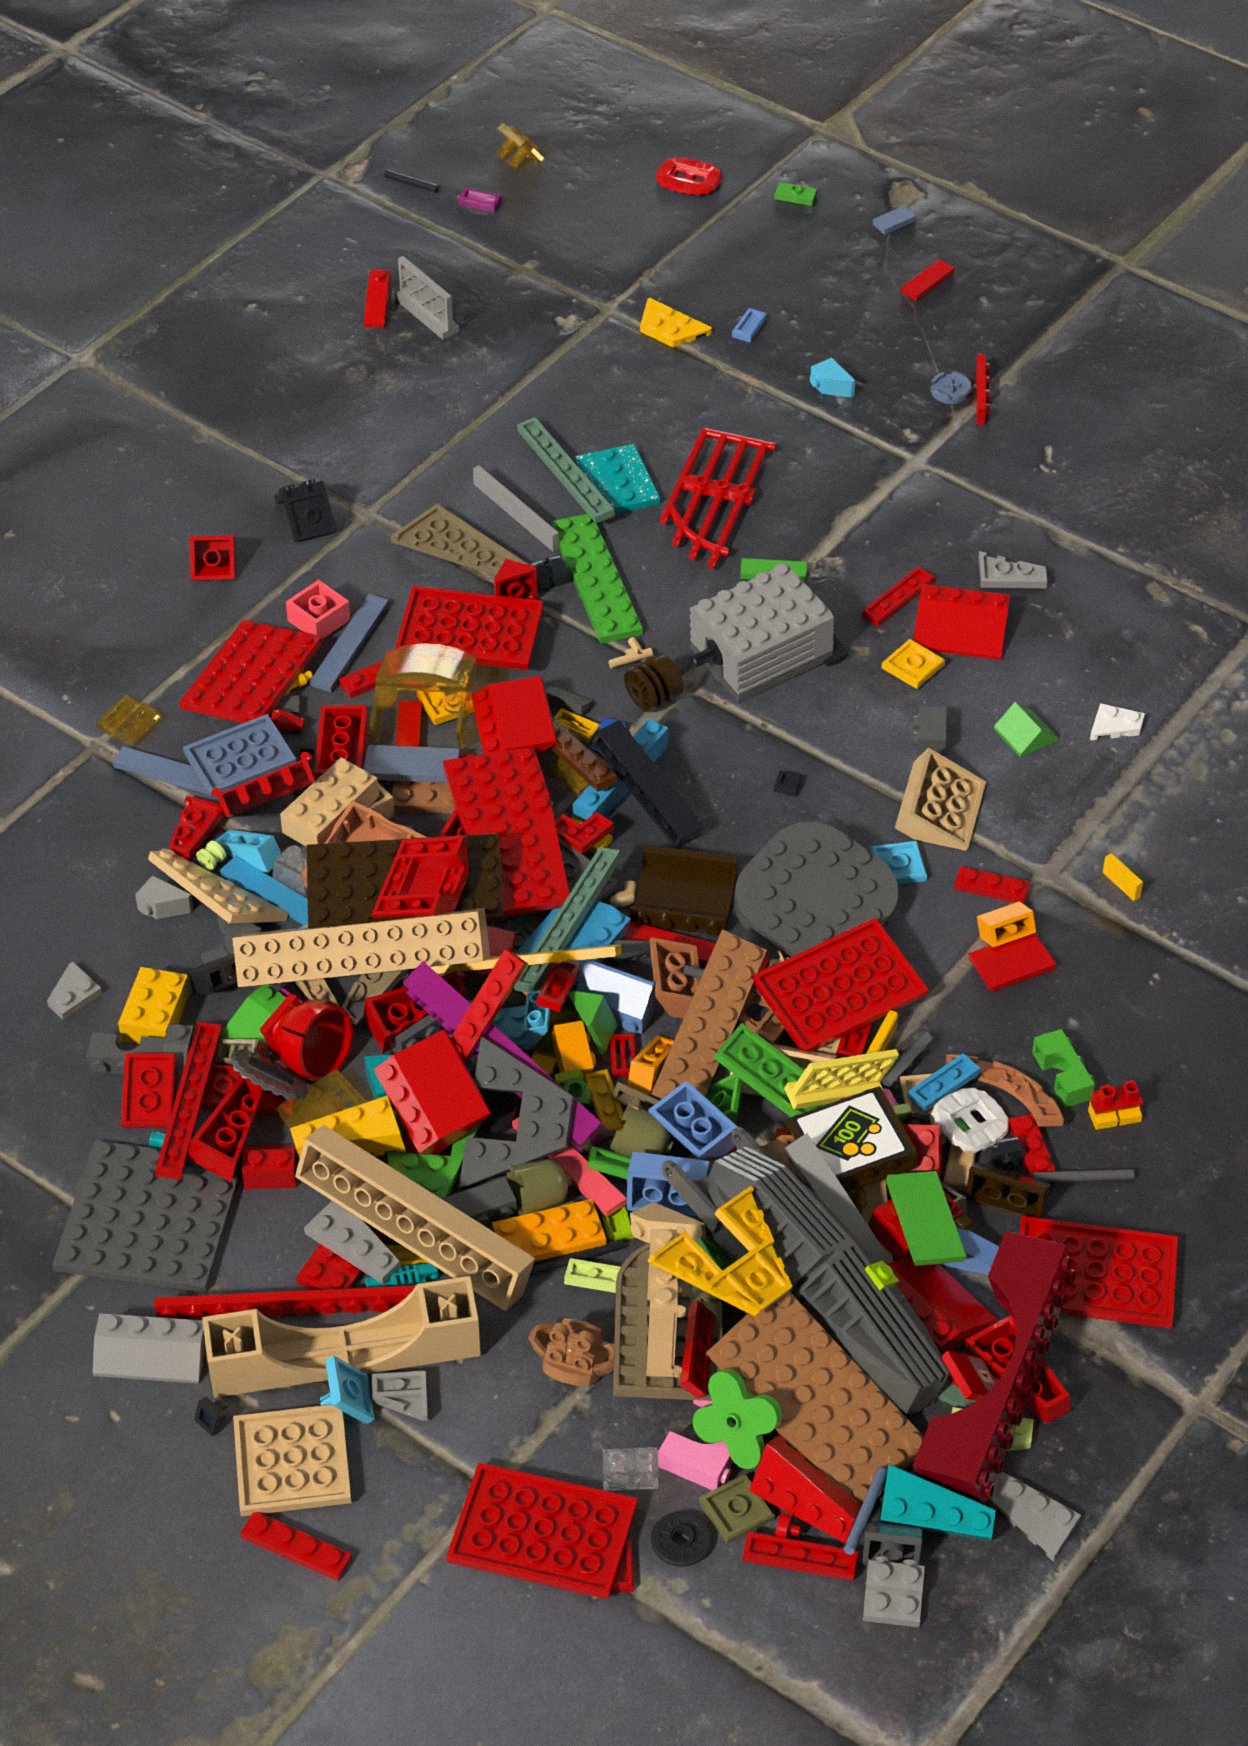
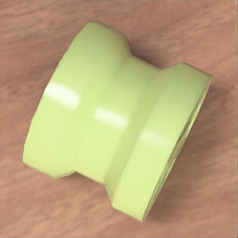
[196,841,226,871]

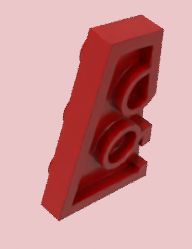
[169,795,225,859]

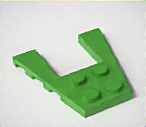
[387,1110,483,1199]

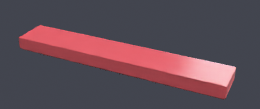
[512,1117,627,1217]

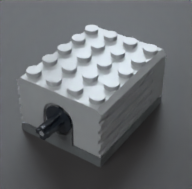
[690,564,834,703]

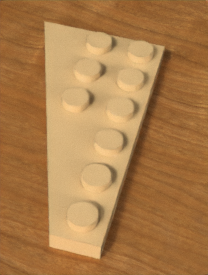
[148,849,288,924]

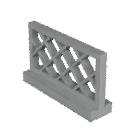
[394,256,459,340]

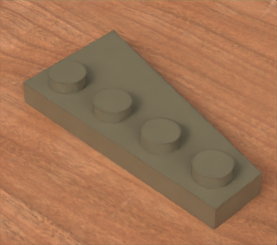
[341,969,409,1027]

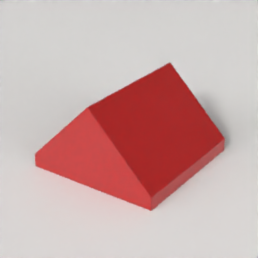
[494,559,537,600]

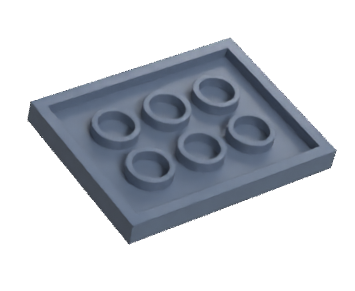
[183,714,296,799]

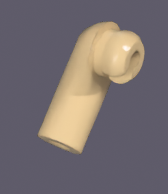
[610,881,636,908]

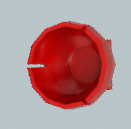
[260,994,354,1081]

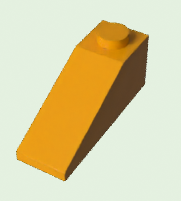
[627,1035,674,1095]

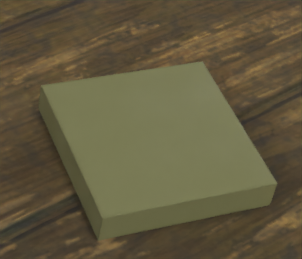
[699,1474,775,1544]

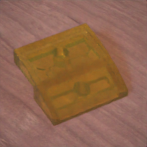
[96,694,162,745]

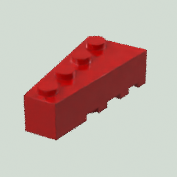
[363,972,466,1054]
[187,1076,264,1182]
[965,1315,1070,1424]
[749,1434,862,1543]

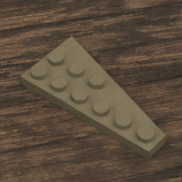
[391,504,527,576]

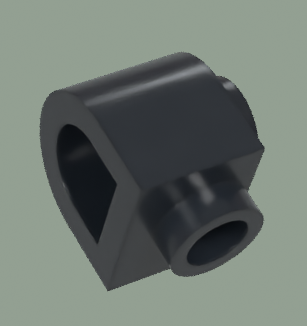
[992,1136,1023,1170]

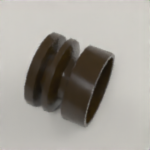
[624,653,683,712]

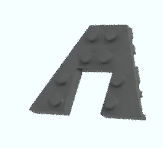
[459,1037,575,1190]

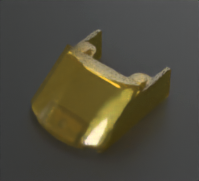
[369,644,477,749]

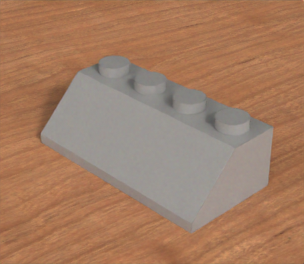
[93,1313,206,1384]

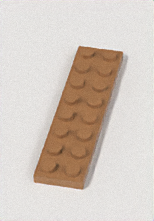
[650,929,767,1101]

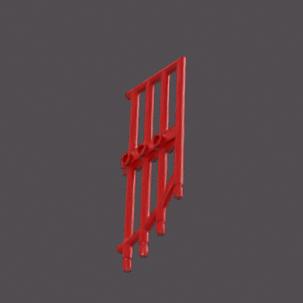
[660,428,776,570]

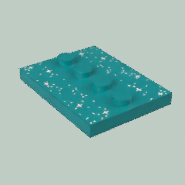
[574,444,660,514]

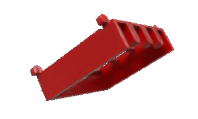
[211,752,316,817]

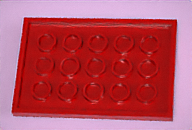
[395,586,543,670]
[179,620,323,723]
[752,917,929,1051]
[1019,1216,1178,1329]
[446,1462,638,1600]

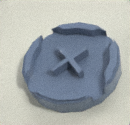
[930,372,972,404]

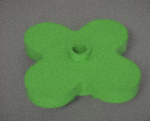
[693,1368,782,1469]

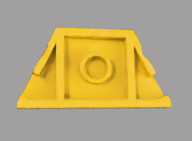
[640,298,712,347]

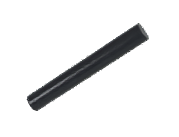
[384,170,439,193]

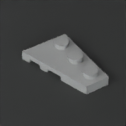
[978,551,1047,588]

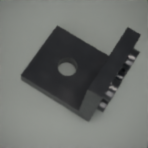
[274,479,337,542]

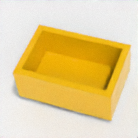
[118,967,190,1045]

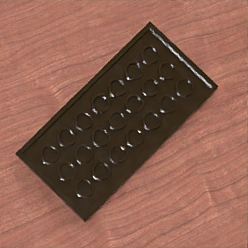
[307,833,504,928]

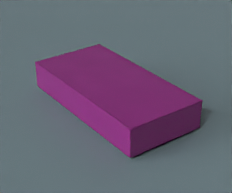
[458,188,502,213]

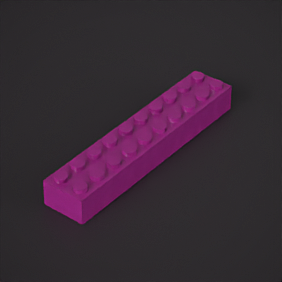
[403,961,611,1154]

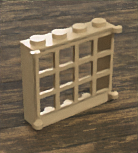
[646,1226,686,1377]

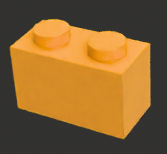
[977,902,1036,947]
[550,1021,596,1076]

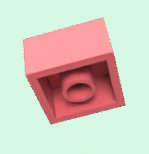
[286,580,350,639]

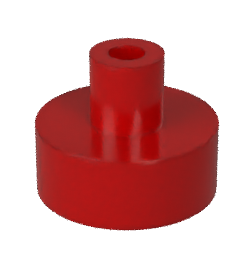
[775,1512,801,1538]

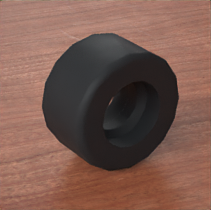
[479,1089,518,1133]

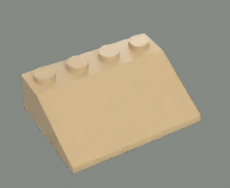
[895,747,986,851]

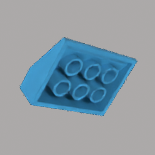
[515,891,630,998]

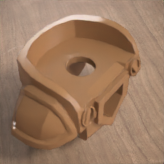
[529,1318,614,1386]

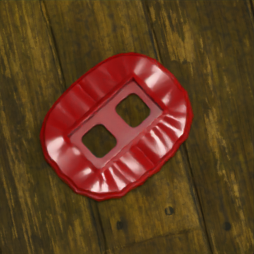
[656,157,722,196]

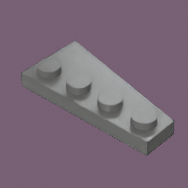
[304,1201,400,1284]
[987,1472,1081,1561]

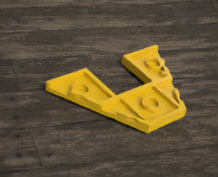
[647,1186,793,1317]

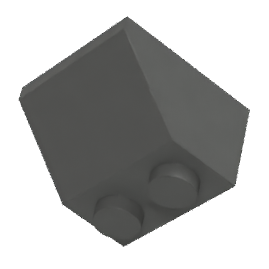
[862,1521,922,1566]

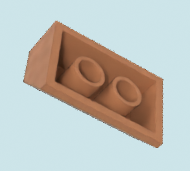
[649,937,700,1018]

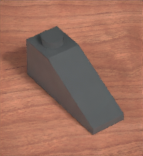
[163,1024,194,1102]

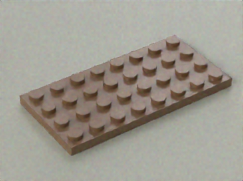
[706,1292,924,1505]

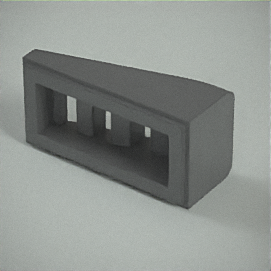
[613,940,651,964]

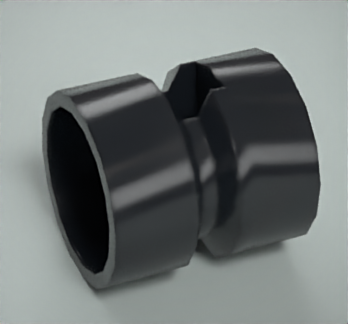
[528,555,567,591]

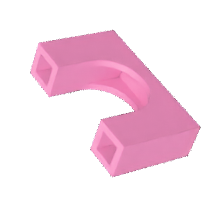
[658,1400,733,1490]

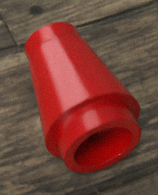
[271,708,305,732]

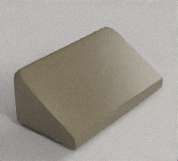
[611,1082,659,1111]

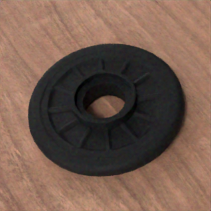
[651,1512,712,1567]

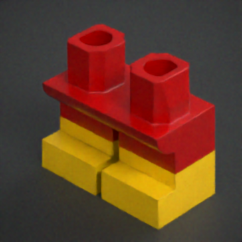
[1088,1080,1144,1130]

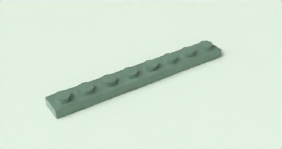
[517,417,615,523]
[514,847,623,993]

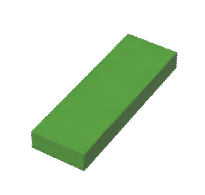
[740,558,807,582]

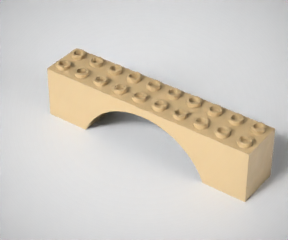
[232,908,490,987]
[202,1276,481,1398]

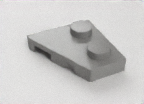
[47,962,102,1020]
[372,1371,428,1421]

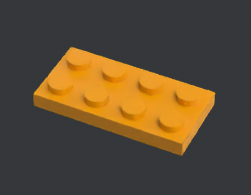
[492,1199,606,1262]

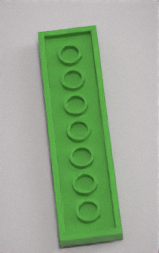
[550,514,643,644]

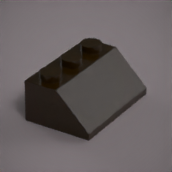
[966,1162,1051,1218]

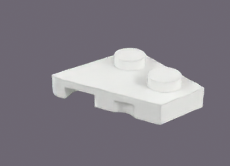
[1090,703,1145,740]

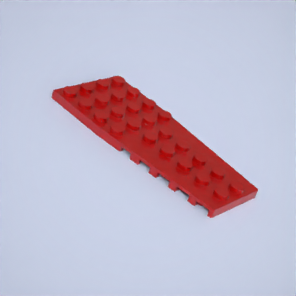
[443,746,569,917]

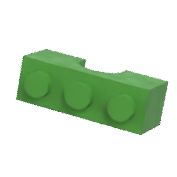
[1032,1029,1096,1108]

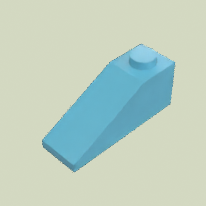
[215,830,284,873]

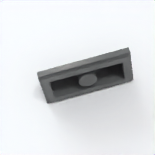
[545,686,592,717]

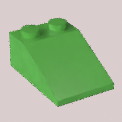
[220,984,286,1055]

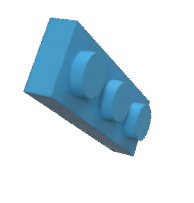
[907,1053,980,1113]

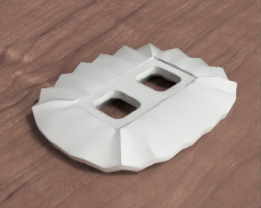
[932,1088,1009,1153]

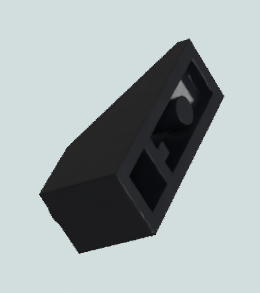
[187,954,237,994]

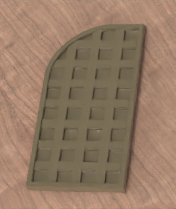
[613,1236,722,1401]

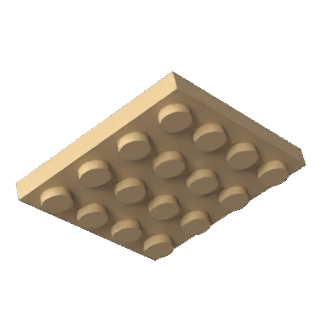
[233,1405,351,1516]

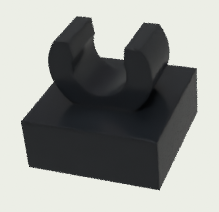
[194,1396,228,1436]

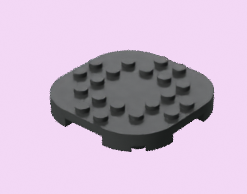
[734,822,898,957]

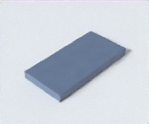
[363,745,460,783]

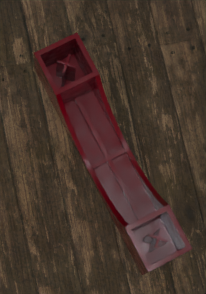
[913,1231,1076,1506]

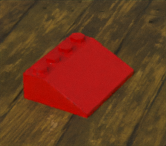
[913,584,1010,660]
[471,676,558,755]
[373,1029,492,1156]
[887,1256,997,1356]

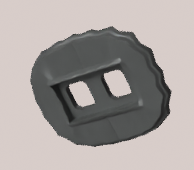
[229,1049,308,1102]

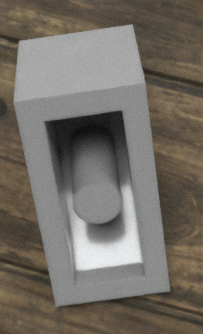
[135,876,194,919]

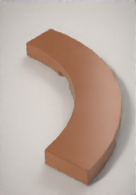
[945,1054,1064,1127]

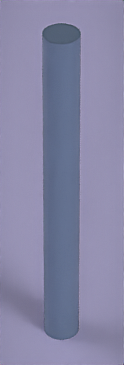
[843,1467,888,1555]

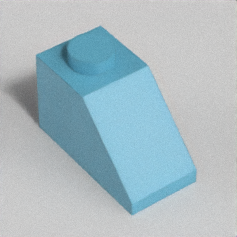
[810,358,855,398]

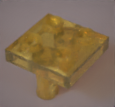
[496,123,544,170]

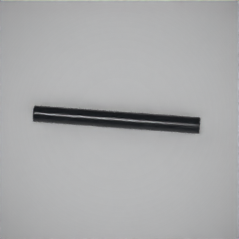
[530,1239,624,1276]

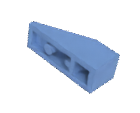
[940,1228,999,1275]

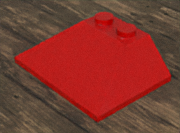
[371,836,469,918]

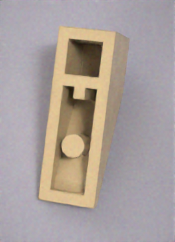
[630,1202,707,1243]

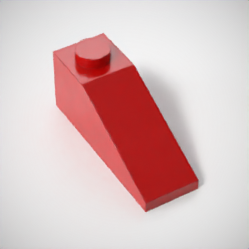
[364,269,392,328]

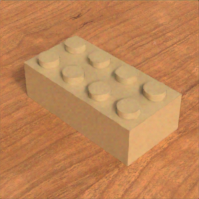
[280,758,379,847]

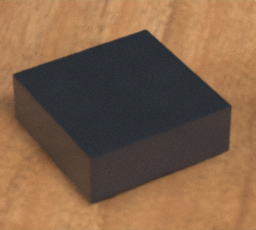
[774,770,803,797]

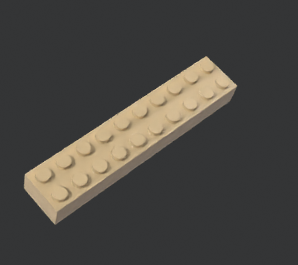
[295,1125,535,1311]

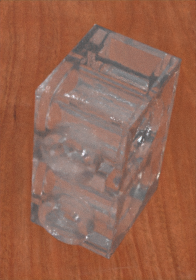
[602,1447,659,1491]

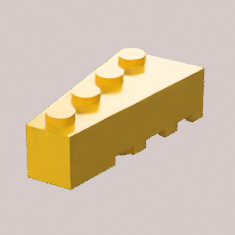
[290,1096,406,1158]

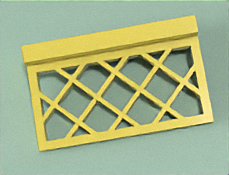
[784,1049,899,1109]

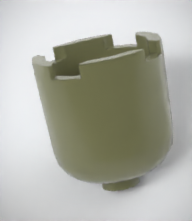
[610,1104,674,1158]
[507,1159,571,1216]

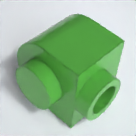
[563,1078,592,1107]

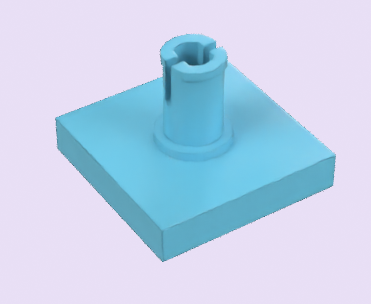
[320,1355,375,1424]

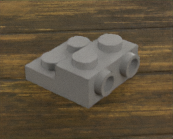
[863,1556,925,1627]

